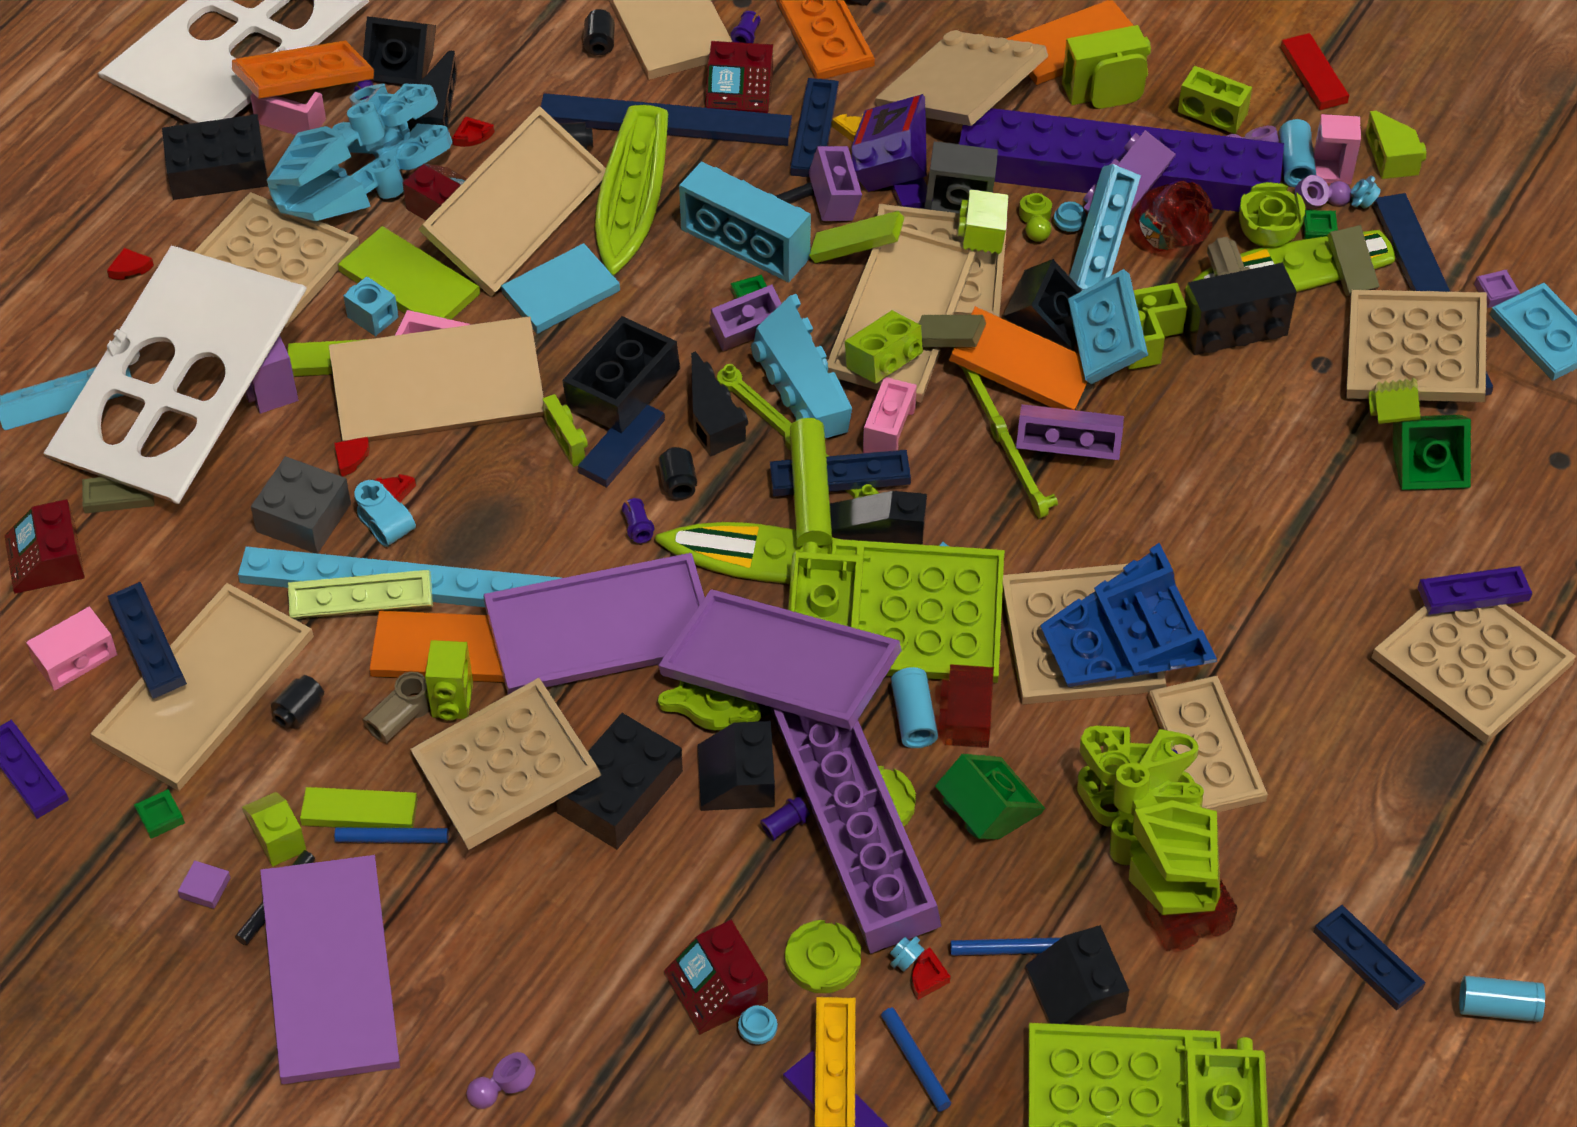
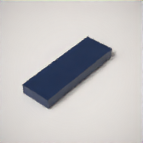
[578,405,665,488]
[1313,905,1426,1011]

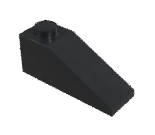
[407,51,457,132]
[830,491,927,545]

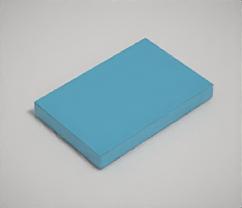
[501,243,620,334]
[1068,269,1148,384]
[1490,283,1577,381]

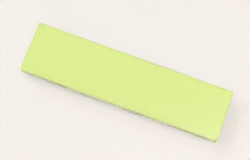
[288,570,433,619]

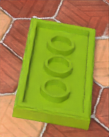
[338,226,480,320]

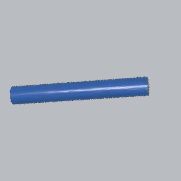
[334,827,449,843]
[950,937,1062,956]
[881,1007,952,1111]

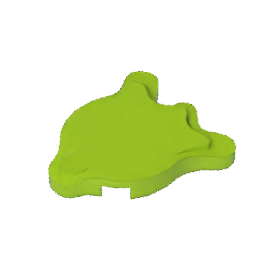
[658,681,761,730]

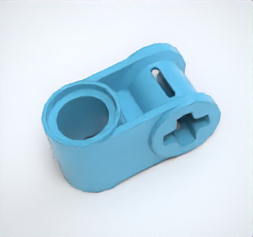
[354,480,416,547]

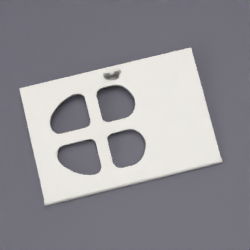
[98,0,369,123]
[43,245,307,504]

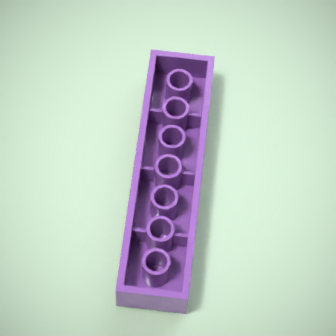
[770,707,942,954]

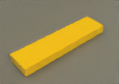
[815,997,856,1127]

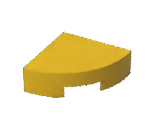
[832,114,863,142]

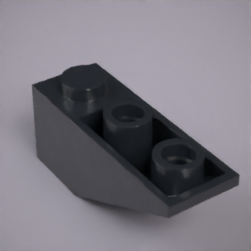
[691,351,748,457]

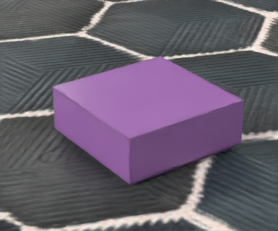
[1474,270,1520,308]
[178,860,231,909]

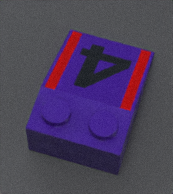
[852,94,927,192]

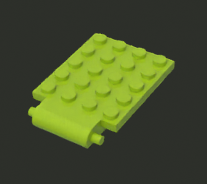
[788,539,1004,683]
[1028,1023,1269,1127]

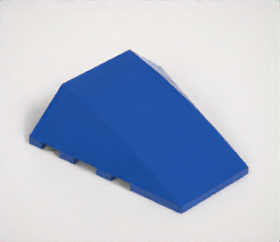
[1040,543,1217,687]

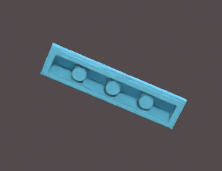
[1069,164,1141,291]
[0,367,132,430]

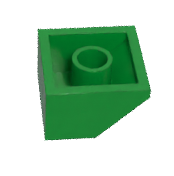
[1393,415,1471,490]
[935,754,1046,839]

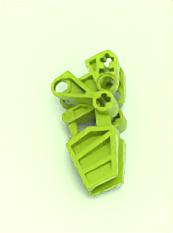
[1077,726,1220,915]

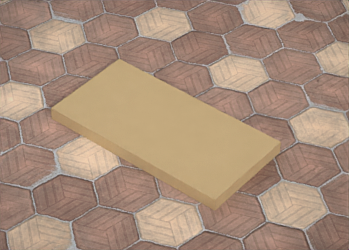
[609,0,732,80]
[418,106,606,297]
[827,226,977,403]
[329,316,544,441]
[90,583,314,791]

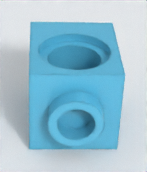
[343,276,399,337]

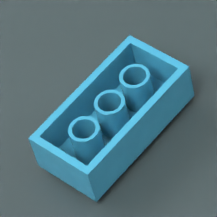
[679,161,811,283]

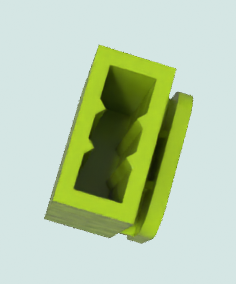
[1062,25,1151,109]

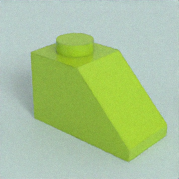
[1365,111,1426,179]
[242,792,307,867]

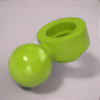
[1019,193,1052,242]

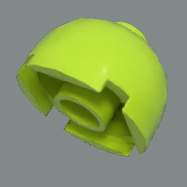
[1239,182,1305,248]

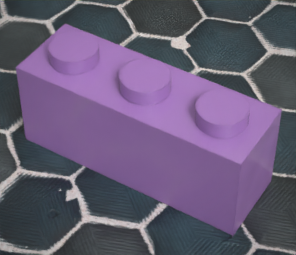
[1083,130,1176,215]
[1016,404,1124,460]

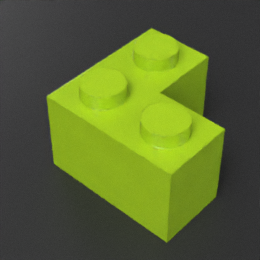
[1128,283,1187,369]

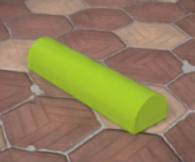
[790,418,832,547]

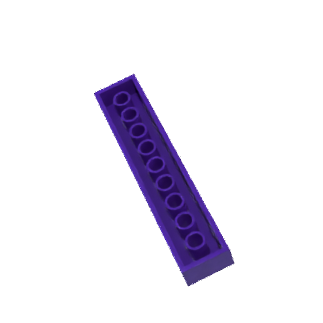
[959,108,1284,212]

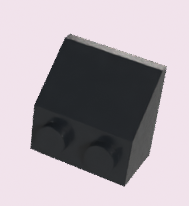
[363,16,436,84]
[1003,259,1082,350]
[698,721,775,811]
[1025,925,1130,1025]

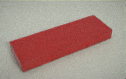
[1280,33,1349,110]

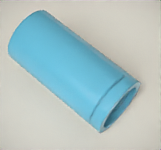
[1279,119,1316,187]
[891,667,938,748]
[1459,975,1545,1022]

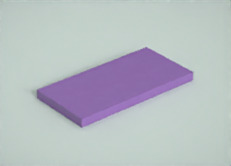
[484,553,705,694]
[658,589,902,730]
[260,855,400,1084]

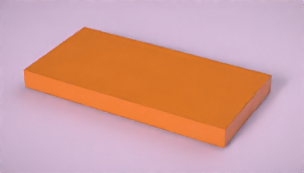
[776,0,875,79]
[1006,0,1134,85]
[232,40,374,99]
[949,306,1087,410]
[369,611,505,682]

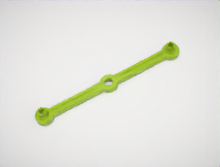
[953,347,1058,518]
[717,364,879,498]

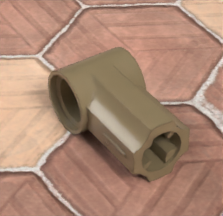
[1207,237,1250,277]
[363,672,430,743]

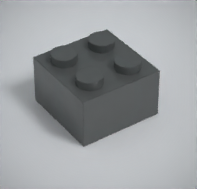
[924,141,998,213]
[251,456,351,554]

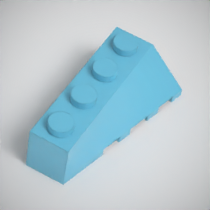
[751,294,852,438]

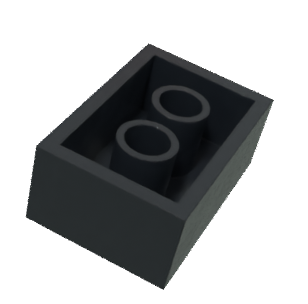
[162,114,268,200]
[1183,262,1297,355]
[562,316,680,433]
[556,713,683,850]

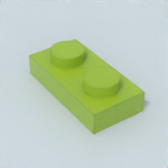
[542,394,588,467]

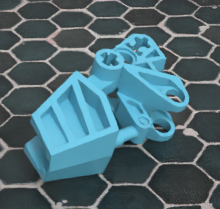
[267,83,453,221]

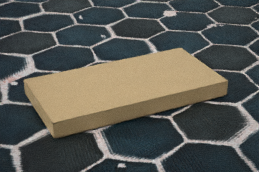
[1148,676,1268,813]

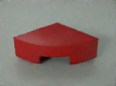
[452,116,495,147]
[107,248,154,280]
[334,436,370,477]
[375,474,416,503]
[912,947,951,1000]

